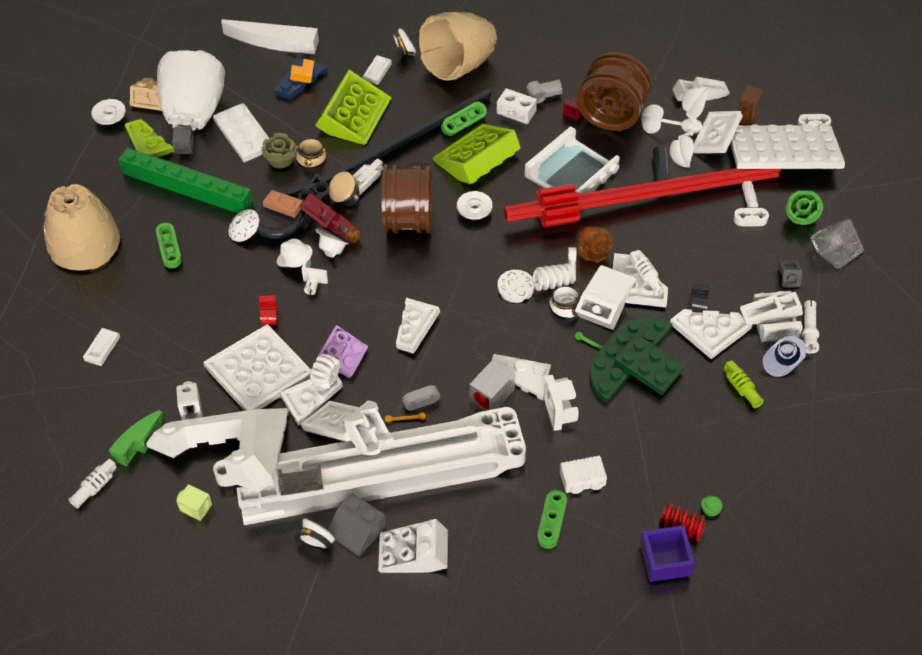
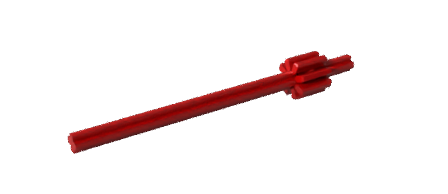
[504,168,780,228]

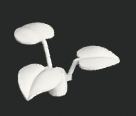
[641,87,708,168]

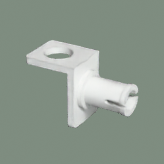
[302,259,328,295]

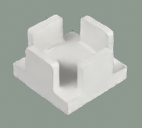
[544,375,579,431]

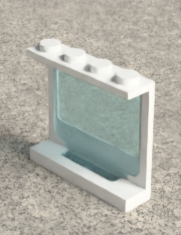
[525,126,619,194]

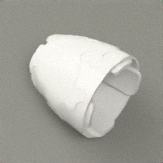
[157,50,225,131]

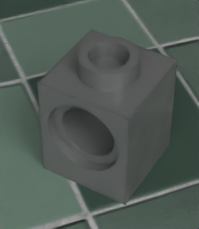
[172,127,194,154]

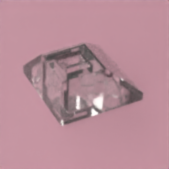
[811,218,865,269]

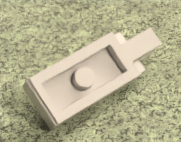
[353,159,383,196]

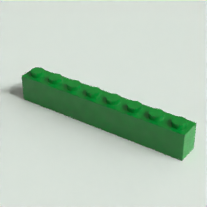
[118,148,253,213]

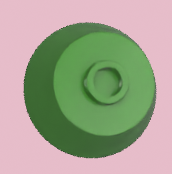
[786,190,823,225]

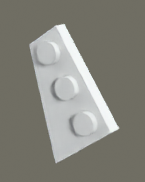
[396,298,440,353]
[492,354,551,400]
[280,376,342,426]

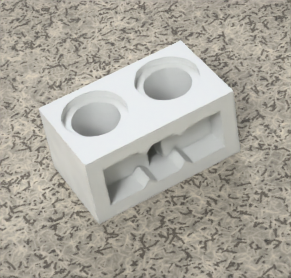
[497,89,537,124]

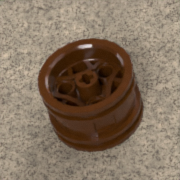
[576,52,652,131]
[382,164,433,233]

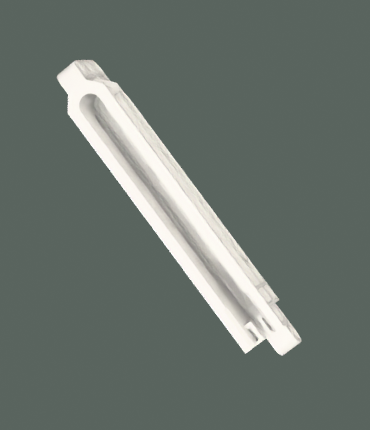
[213,407,526,525]

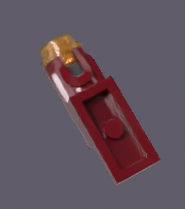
[300,193,361,243]

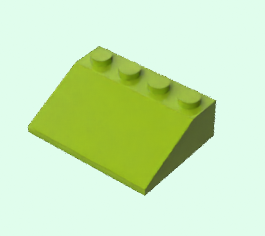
[315,70,392,145]
[432,124,521,184]

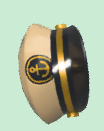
[296,138,326,167]
[329,172,359,206]

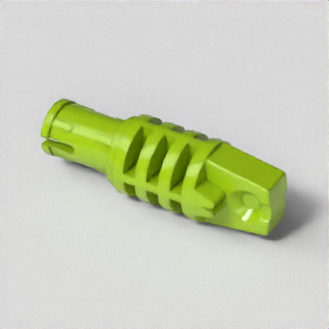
[724,360,764,408]

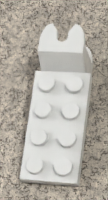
[300,401,395,455]

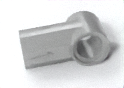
[526,80,562,104]

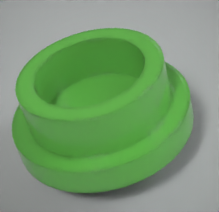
[701,496,723,516]

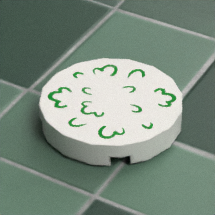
[498,270,534,303]

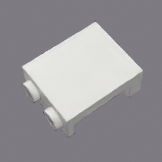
[752,291,803,342]

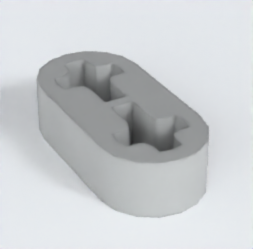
[402,385,441,411]

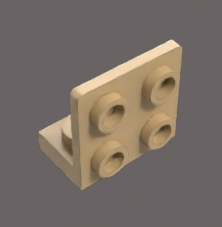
[130,78,162,111]

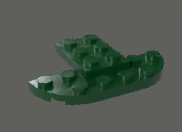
[590,317,685,403]

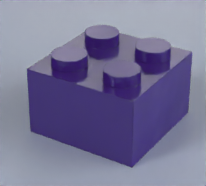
[640,526,695,582]

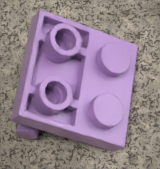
[317,325,368,378]

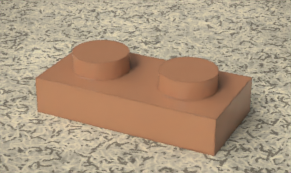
[263,190,303,218]

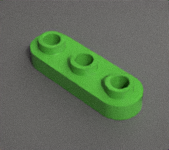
[441,102,487,136]
[156,223,182,268]
[537,490,567,549]

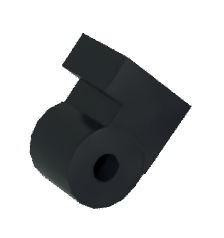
[690,283,710,313]

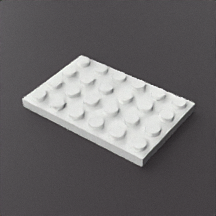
[730,124,845,169]

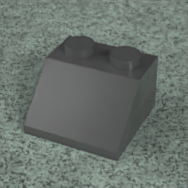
[327,493,386,557]

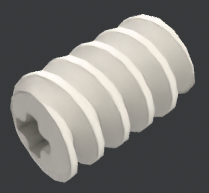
[533,263,575,291]

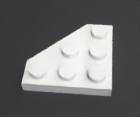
[613,253,668,307]
[670,309,752,359]

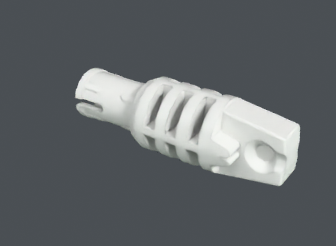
[629,250,666,295]
[68,459,116,508]

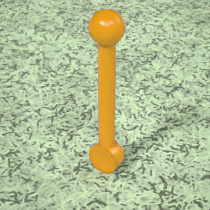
[385,413,426,424]

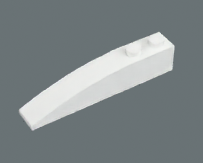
[221,19,319,54]

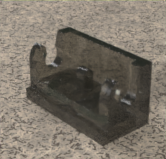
[278,463,324,496]

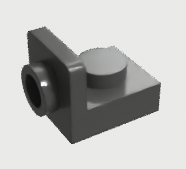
[778,261,802,288]

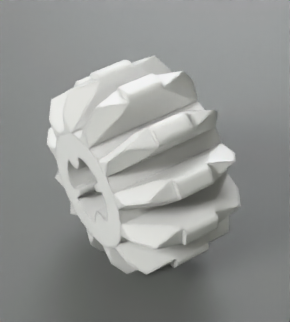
[310,354,341,389]

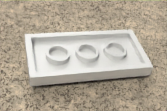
[213,103,269,162]

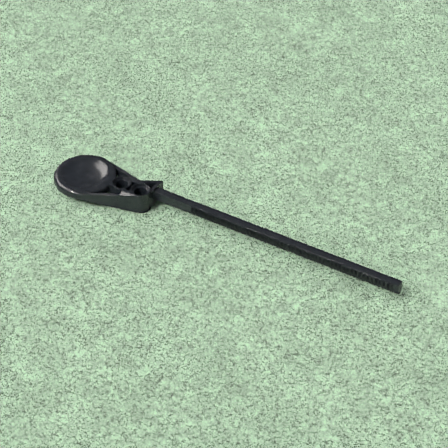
[254,88,491,239]

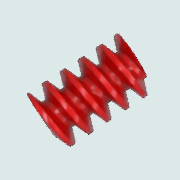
[658,502,706,542]

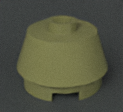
[262,133,297,168]

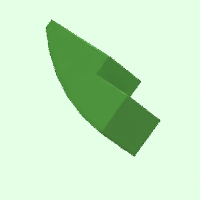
[109,410,166,466]

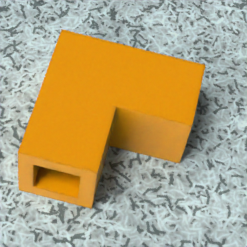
[290,59,314,83]

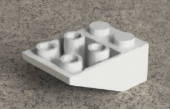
[575,265,636,330]
[378,519,448,573]

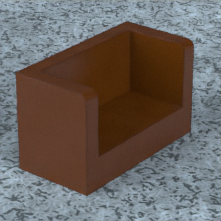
[738,85,763,126]

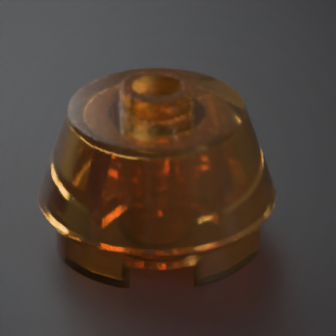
[578,226,614,263]

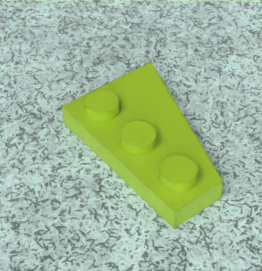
[125,119,174,158]

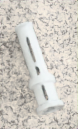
[802,300,819,354]

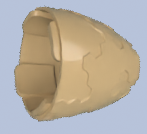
[419,12,497,80]
[44,184,120,270]

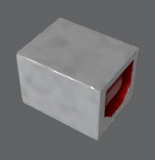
[470,359,515,411]

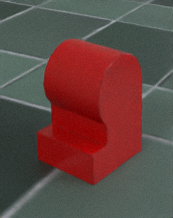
[259,295,278,326]

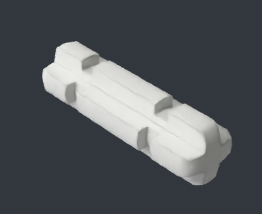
[742,180,758,208]

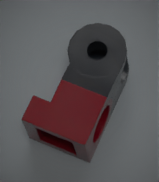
[563,88,582,120]

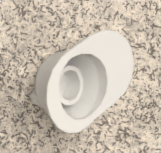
[315,228,349,258]
[277,239,312,267]

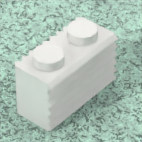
[560,455,607,494]

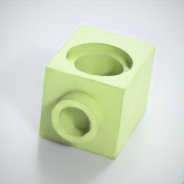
[176,484,212,521]

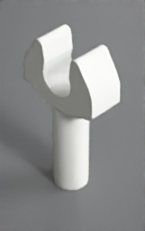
[568,247,576,282]

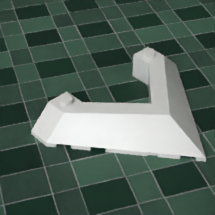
[146,408,289,493]

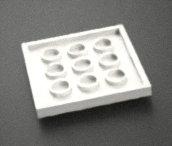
[203,324,312,411]

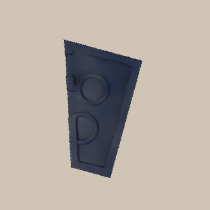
[275,58,327,99]

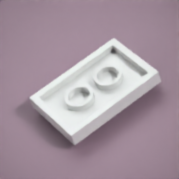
[693,111,742,153]

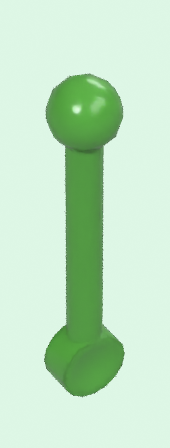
[575,332,602,349]

